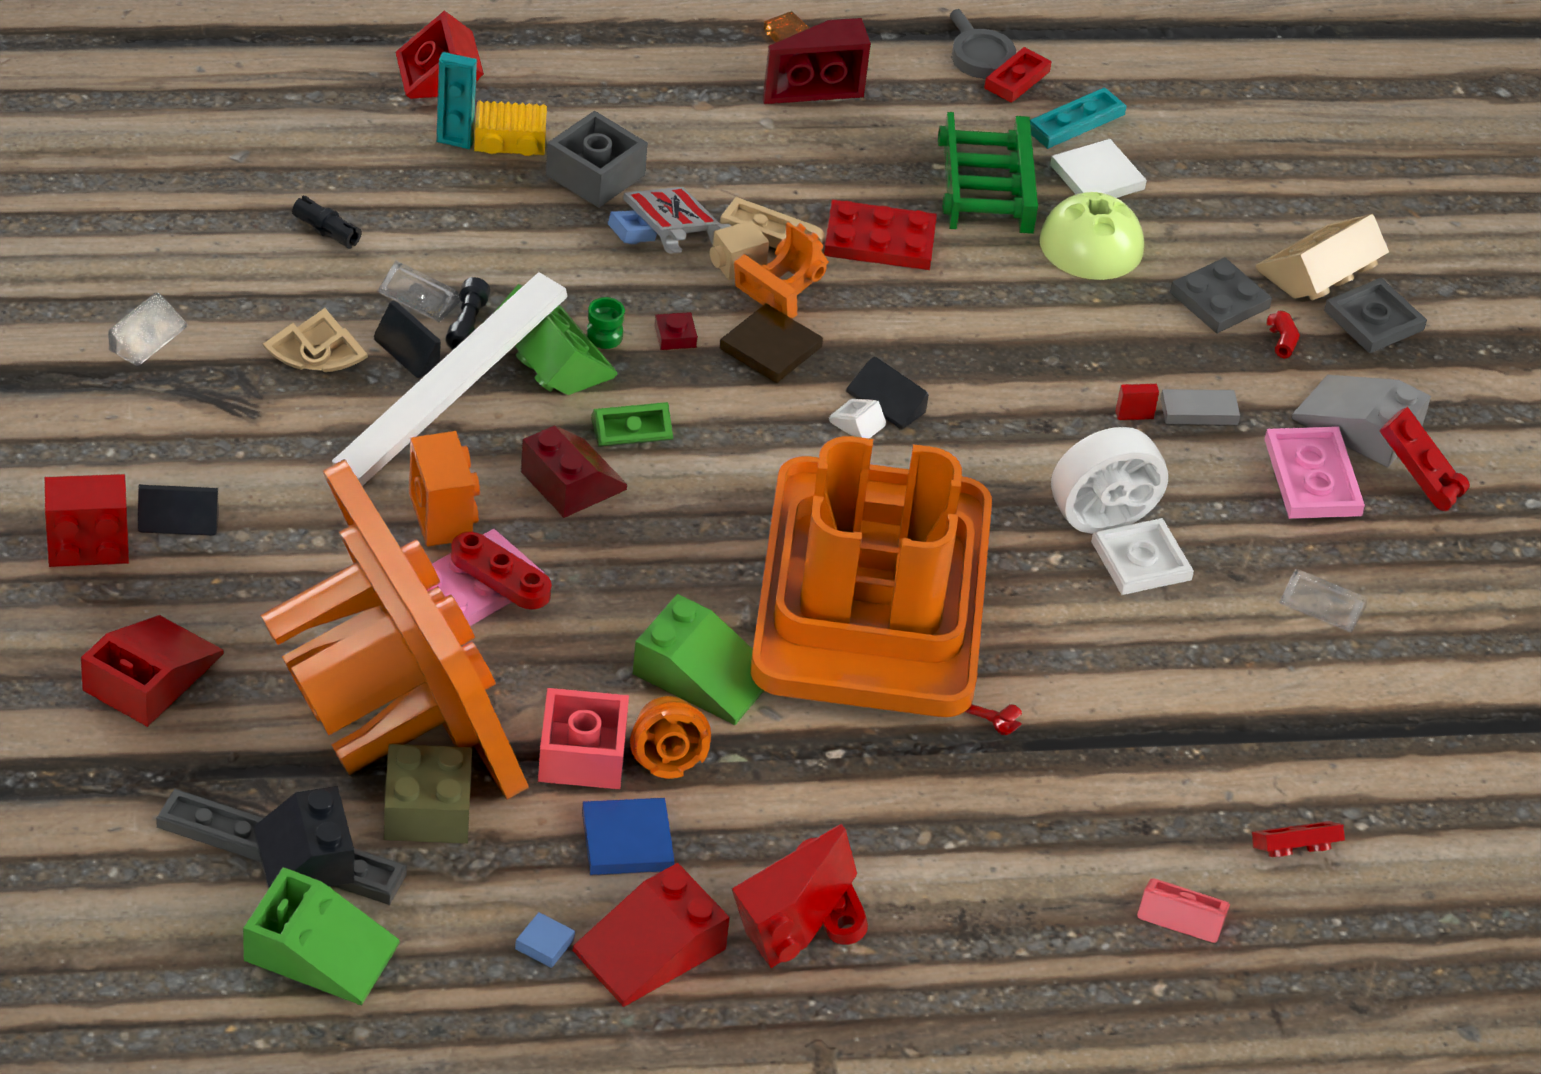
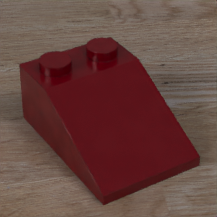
[763,18,871,104]

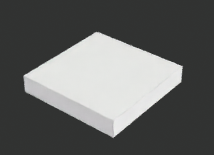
[1050,139,1147,198]
[1091,518,1194,595]

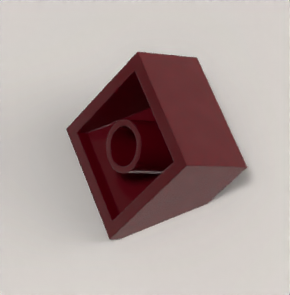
[521,425,627,518]

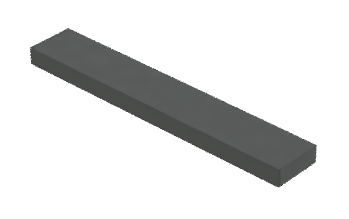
[156,789,407,905]

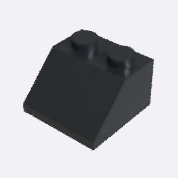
[254,786,354,889]

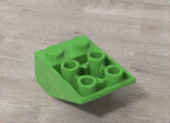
[243,867,400,1006]

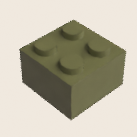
[384,744,472,844]

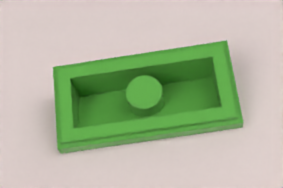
[591,402,673,447]

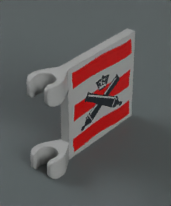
[623,187,731,254]

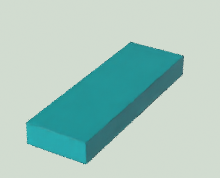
[436,52,477,149]
[1030,87,1127,149]

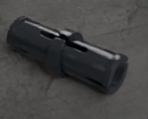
[292,195,362,249]

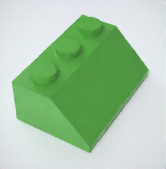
[496,284,618,395]

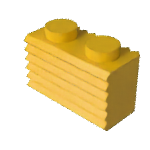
[474,100,547,156]

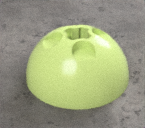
[1039,192,1144,280]

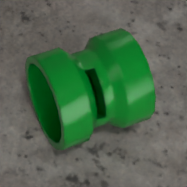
[586,297,625,349]

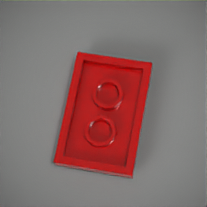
[824,199,937,270]

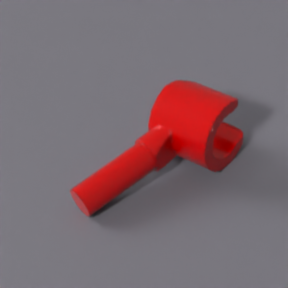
[965,704,1022,735]

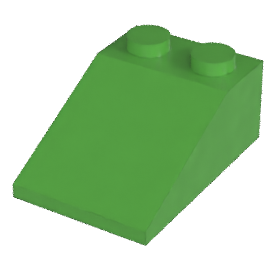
[633,594,764,725]

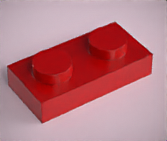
[984,47,1052,103]
[1252,821,1345,857]

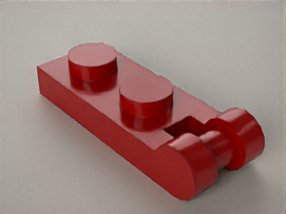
[1379,407,1470,511]

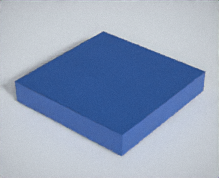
[582,798,675,875]

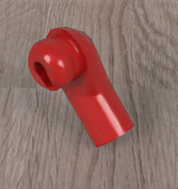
[1266,310,1300,358]

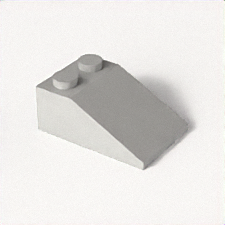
[1291,375,1431,467]

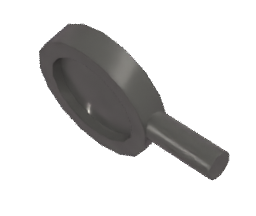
[950,9,1016,79]

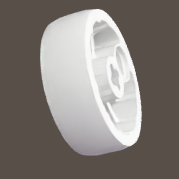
[1051,427,1168,534]

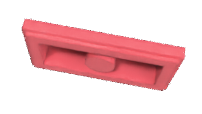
[1137,878,1230,943]

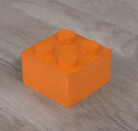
[409,431,480,547]

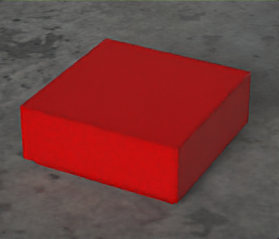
[1115,383,1159,420]

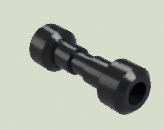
[445,277,491,350]

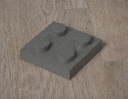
[1170,257,1272,333]
[1324,278,1427,353]

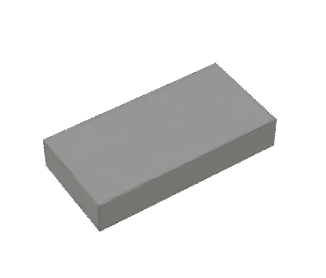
[1160,389,1240,425]

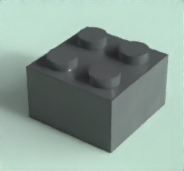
[546,110,648,208]

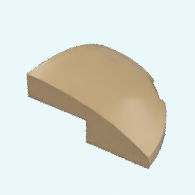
[263,308,368,372]

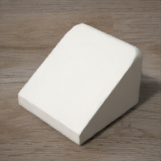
[829,399,886,439]

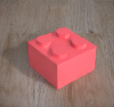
[538,688,629,789]

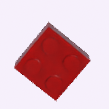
[44,474,129,567]

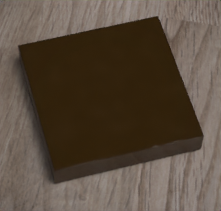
[719,304,823,383]

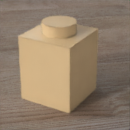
[710,220,769,280]

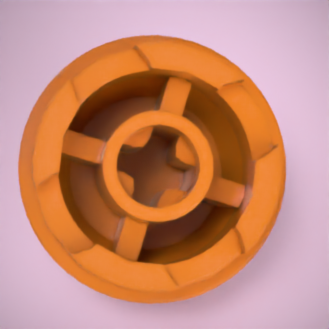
[630,696,711,779]

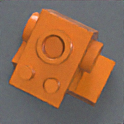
[734,222,829,319]

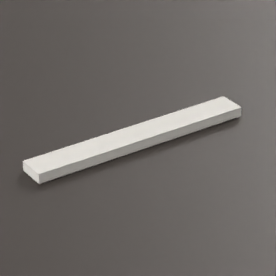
[332,272,568,486]

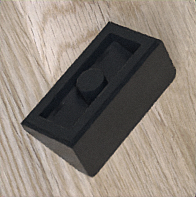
[374,300,441,378]
[846,357,929,430]
[138,484,219,536]

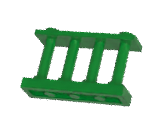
[938,112,1038,234]

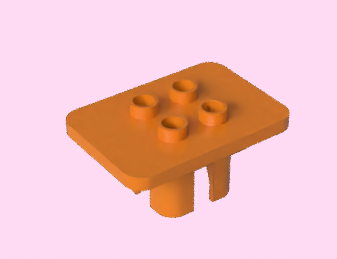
[750,436,992,717]
[260,459,529,800]

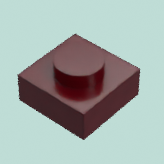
[654,312,698,350]

